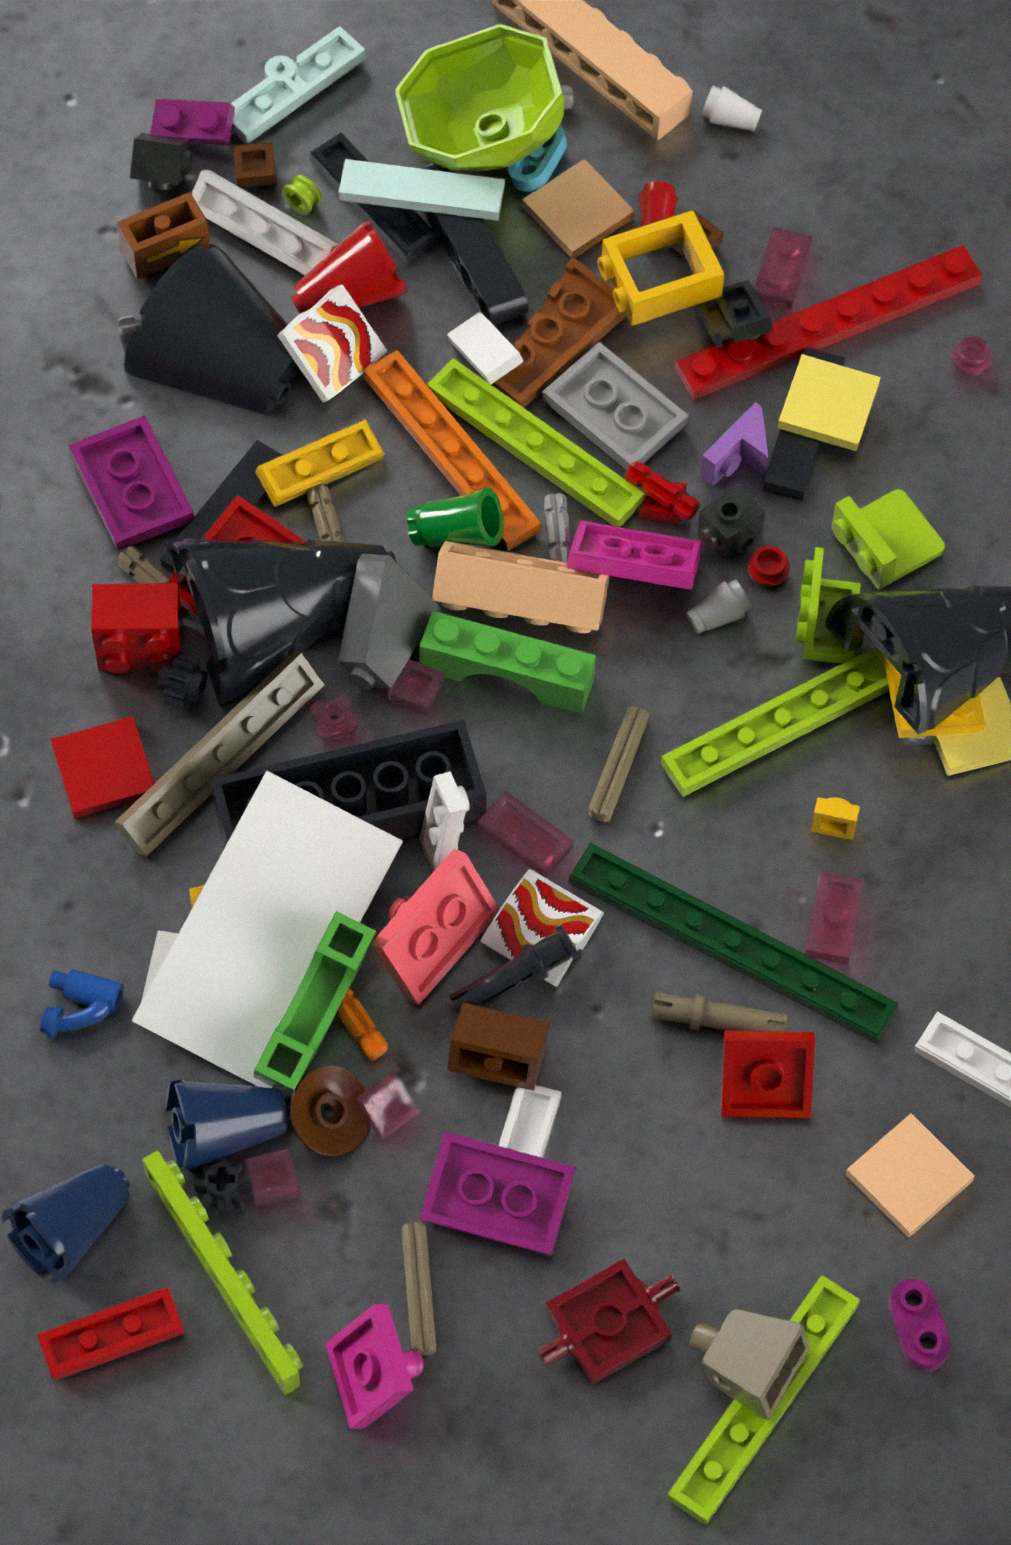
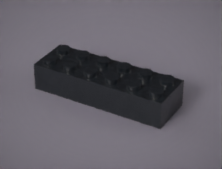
[211,720,486,847]

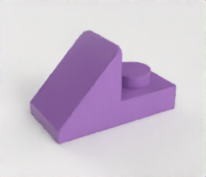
[700,402,768,486]

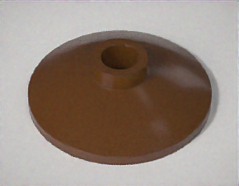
[290,1066,371,1156]

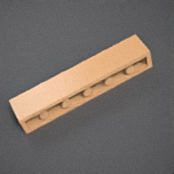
[492,0,693,141]

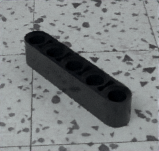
[419,163,529,326]

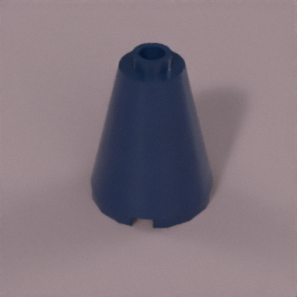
[165,1080,292,1170]
[1,1164,130,1283]

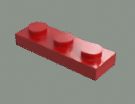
[37,1287,185,1382]

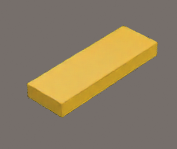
[255,419,385,507]

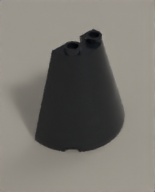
[124,244,305,415]

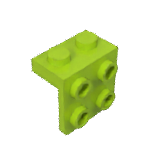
[831,489,945,590]
[796,547,861,663]

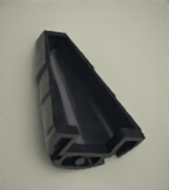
[166,538,397,705]
[825,585,1011,734]

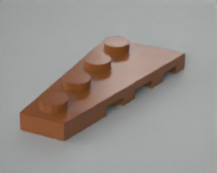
[491,256,627,408]

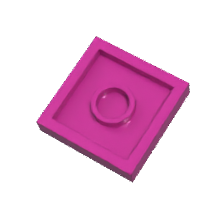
[325,1304,423,1429]

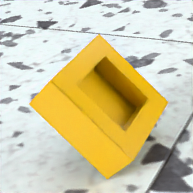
[811,797,860,840]

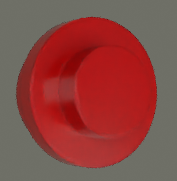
[748,545,790,587]

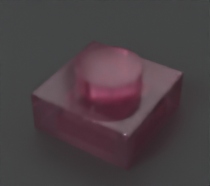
[388,659,445,716]
[356,1073,419,1139]
[245,1149,300,1207]

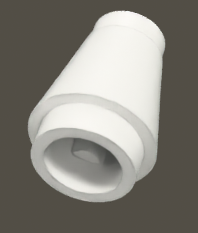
[701,86,762,132]

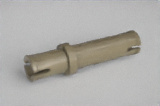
[651,991,787,1032]

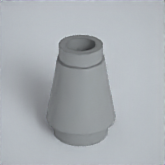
[686,580,752,634]

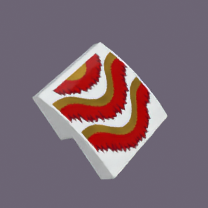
[277,284,387,402]
[480,869,604,987]

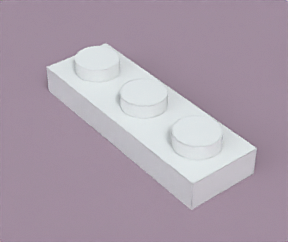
[419,771,469,872]

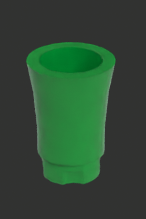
[406,487,504,547]

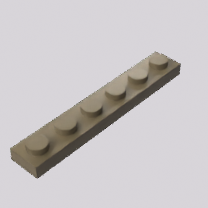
[114,652,324,856]

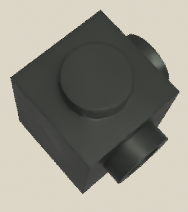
[130,133,193,190]
[698,484,765,560]

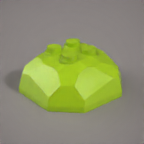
[395,24,564,171]

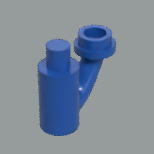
[40,969,124,1039]

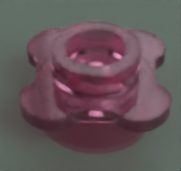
[310,695,358,739]

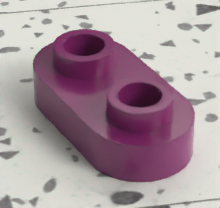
[888,1279,951,1371]

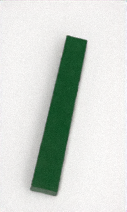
[568,842,899,1044]

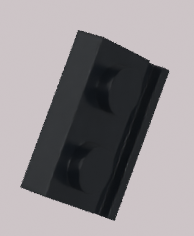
[695,280,773,348]

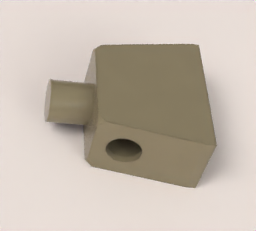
[690,1309,810,1420]

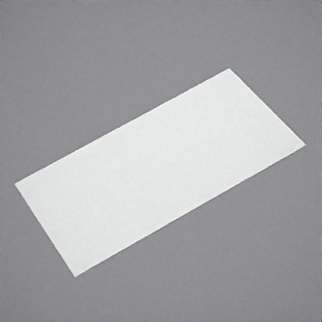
[132,771,403,1088]

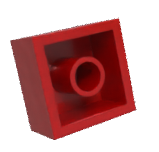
[91,583,184,673]

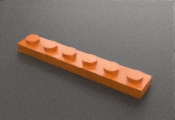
[364,350,541,552]

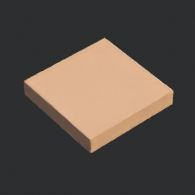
[522,159,635,258]
[845,1113,975,1238]

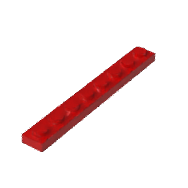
[675,245,983,401]

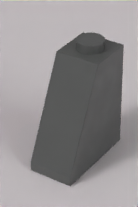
[338,554,440,689]

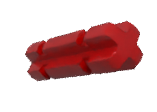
[624,461,700,520]

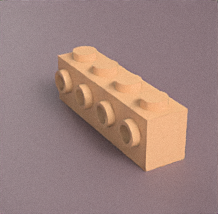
[432,541,610,633]

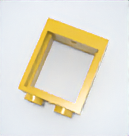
[598,210,724,326]

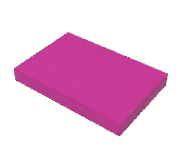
[567,521,703,590]

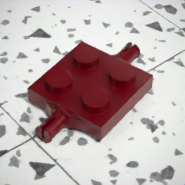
[536,1259,680,1385]

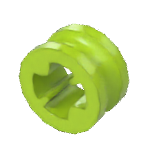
[282,175,322,215]

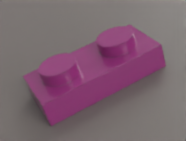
[150,99,235,146]

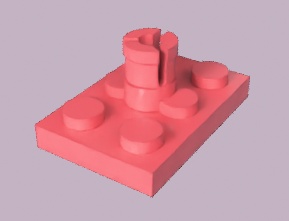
[371,849,500,1005]

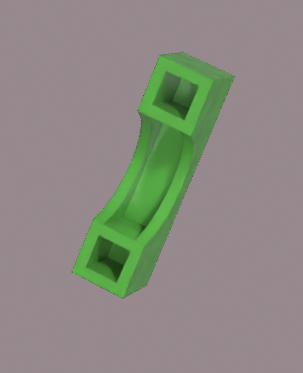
[419,610,596,715]
[253,911,376,1097]

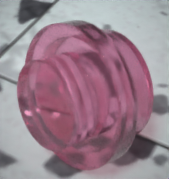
[951,336,993,376]

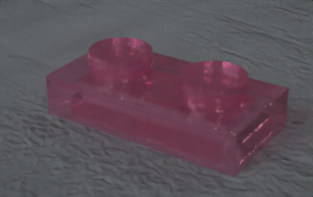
[754,227,812,310]
[478,791,573,878]
[805,871,864,965]

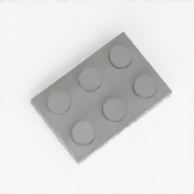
[542,342,689,470]

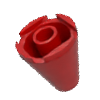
[290,221,408,314]

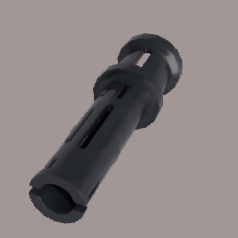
[449,923,581,1014]

